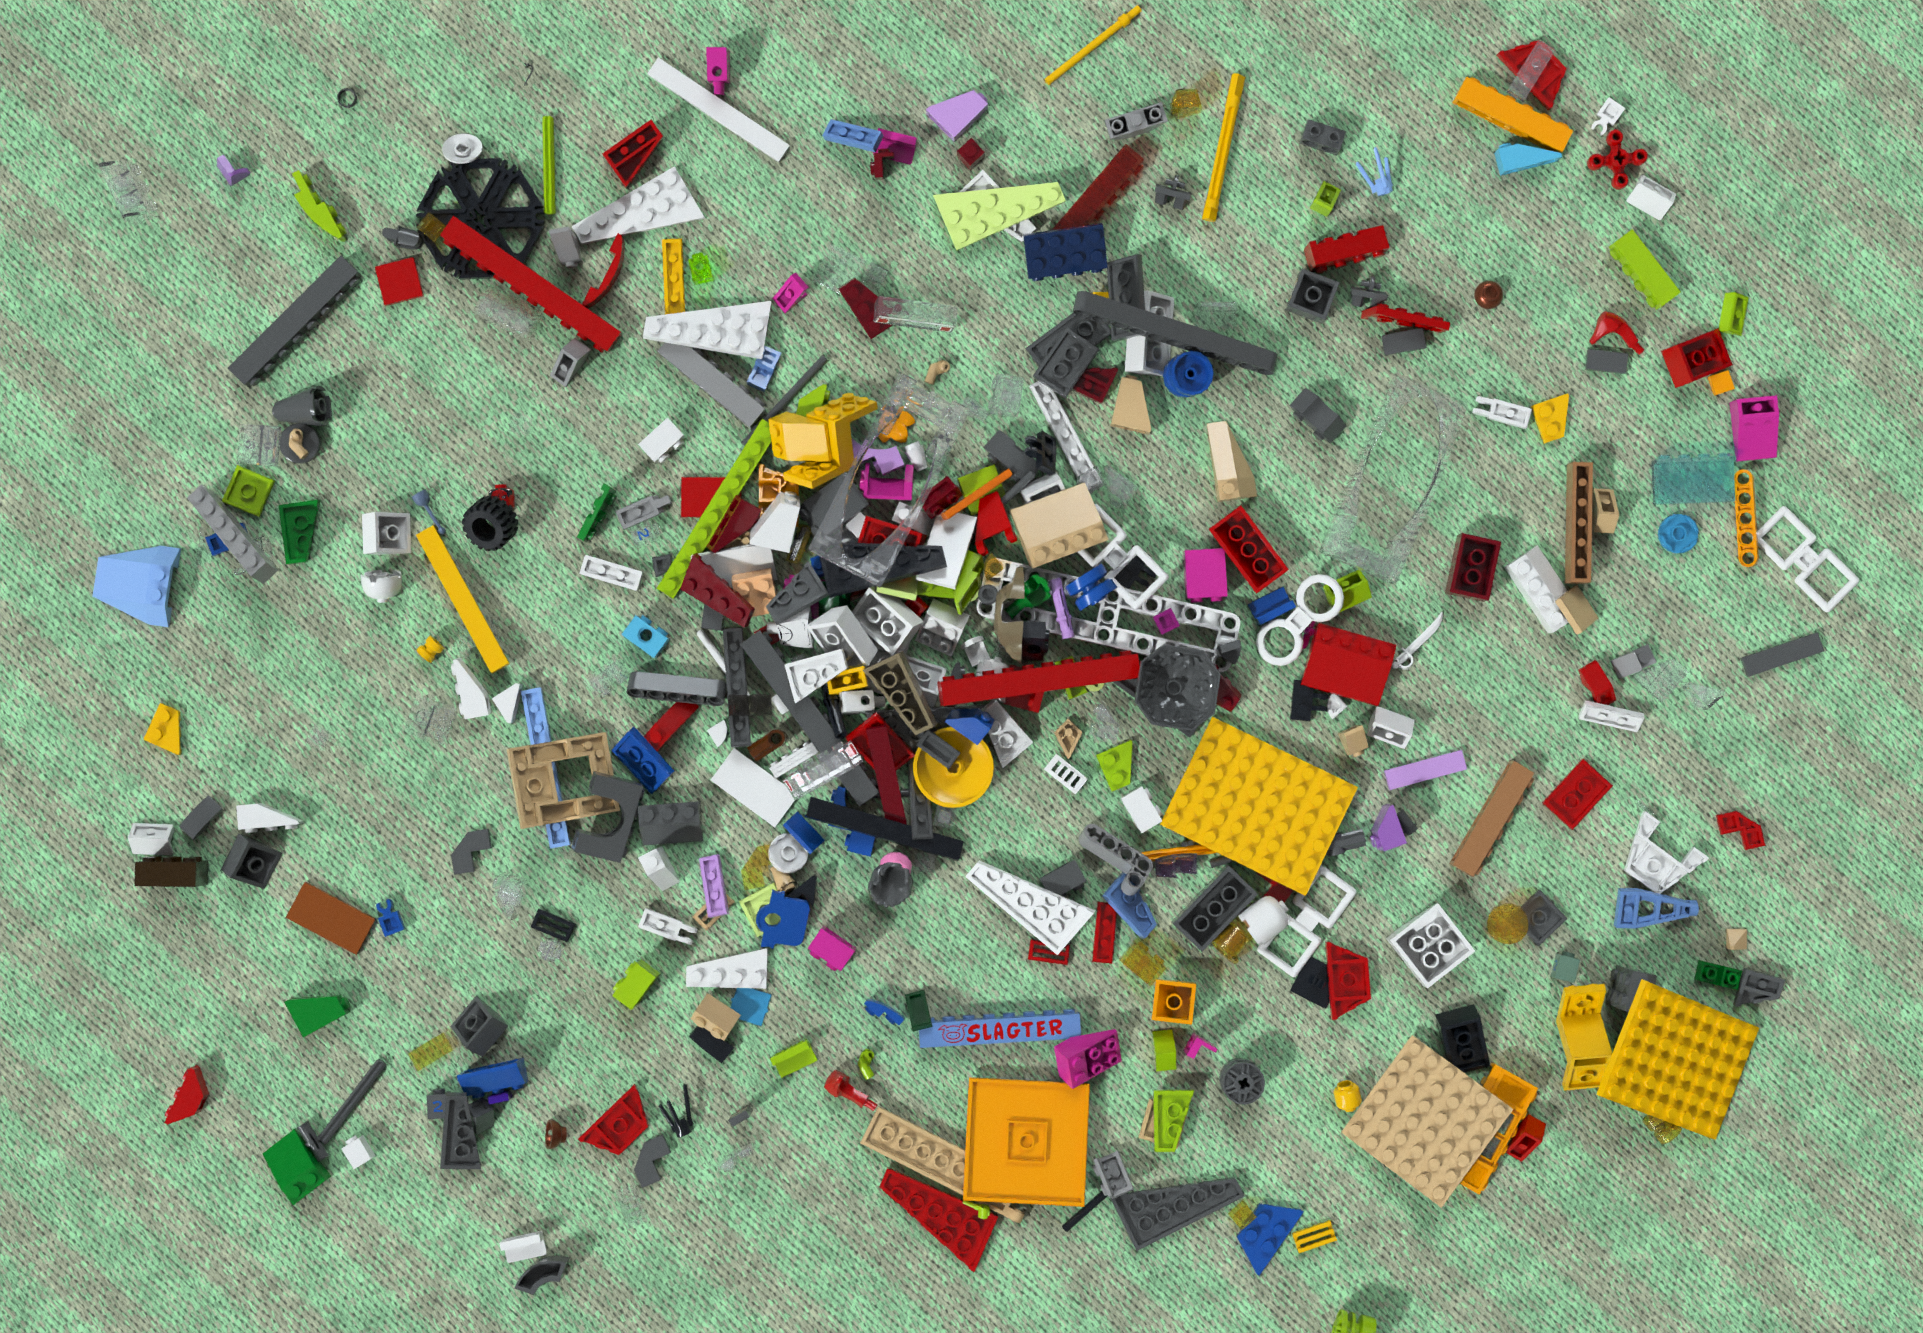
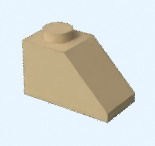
[1592,488,1619,533]
[1338,725,1368,757]

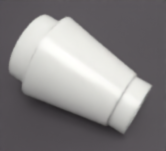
[904,441,928,472]

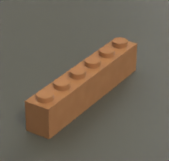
[1565,462,1593,584]
[1449,761,1534,877]

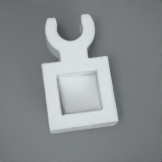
[1591,97,1625,136]

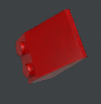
[1661,328,1733,388]
[858,516,927,547]

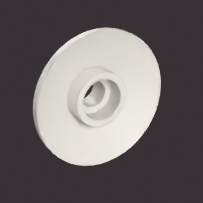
[442,134,483,164]

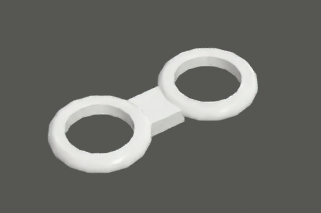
[1256,574,1344,666]

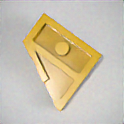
[143,703,182,755]

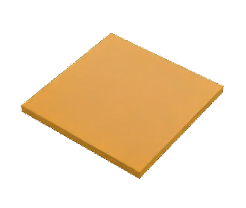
[963,1077,1090,1207]

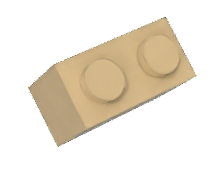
[691,993,741,1041]

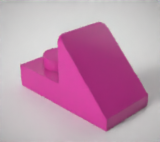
[772,273,809,313]

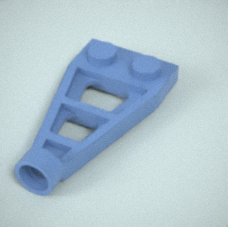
[1614,888,1699,928]

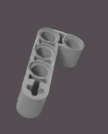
[1078,824,1153,896]

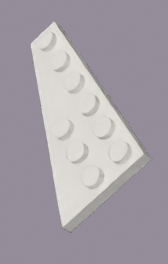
[572,166,705,245]
[966,860,1095,955]

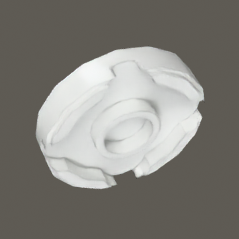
[768,833,808,873]

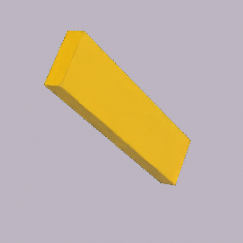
[662,238,685,315]

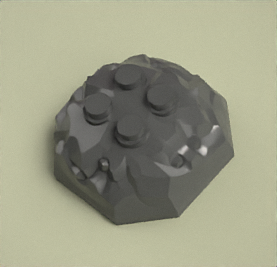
[1134,644,1221,731]

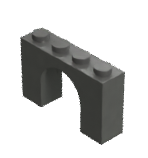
[571,771,644,863]

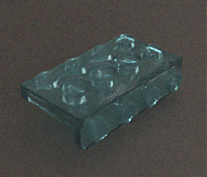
[1651,453,1736,505]

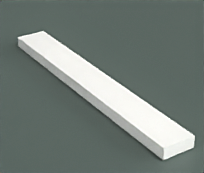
[647,57,790,163]

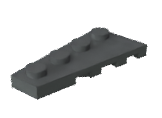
[440,1092,481,1169]

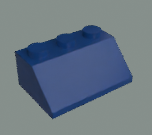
[457,1058,529,1099]

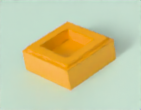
[1708,370,1735,396]

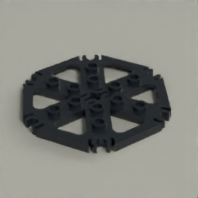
[416,158,545,280]

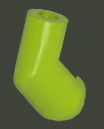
[857,1049,874,1080]

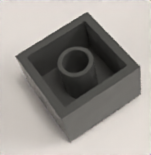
[1285,268,1340,324]

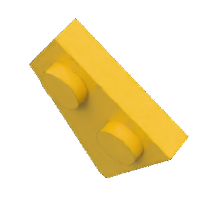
[1531,393,1569,444]

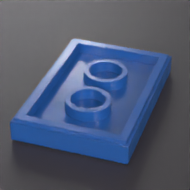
[611,727,674,794]

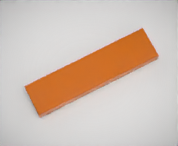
[940,468,1012,520]

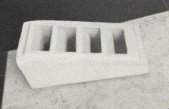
[1044,754,1088,794]

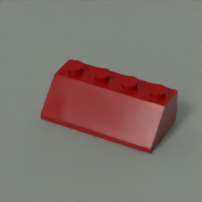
[1208,505,1289,594]

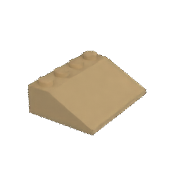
[1010,482,1108,568]

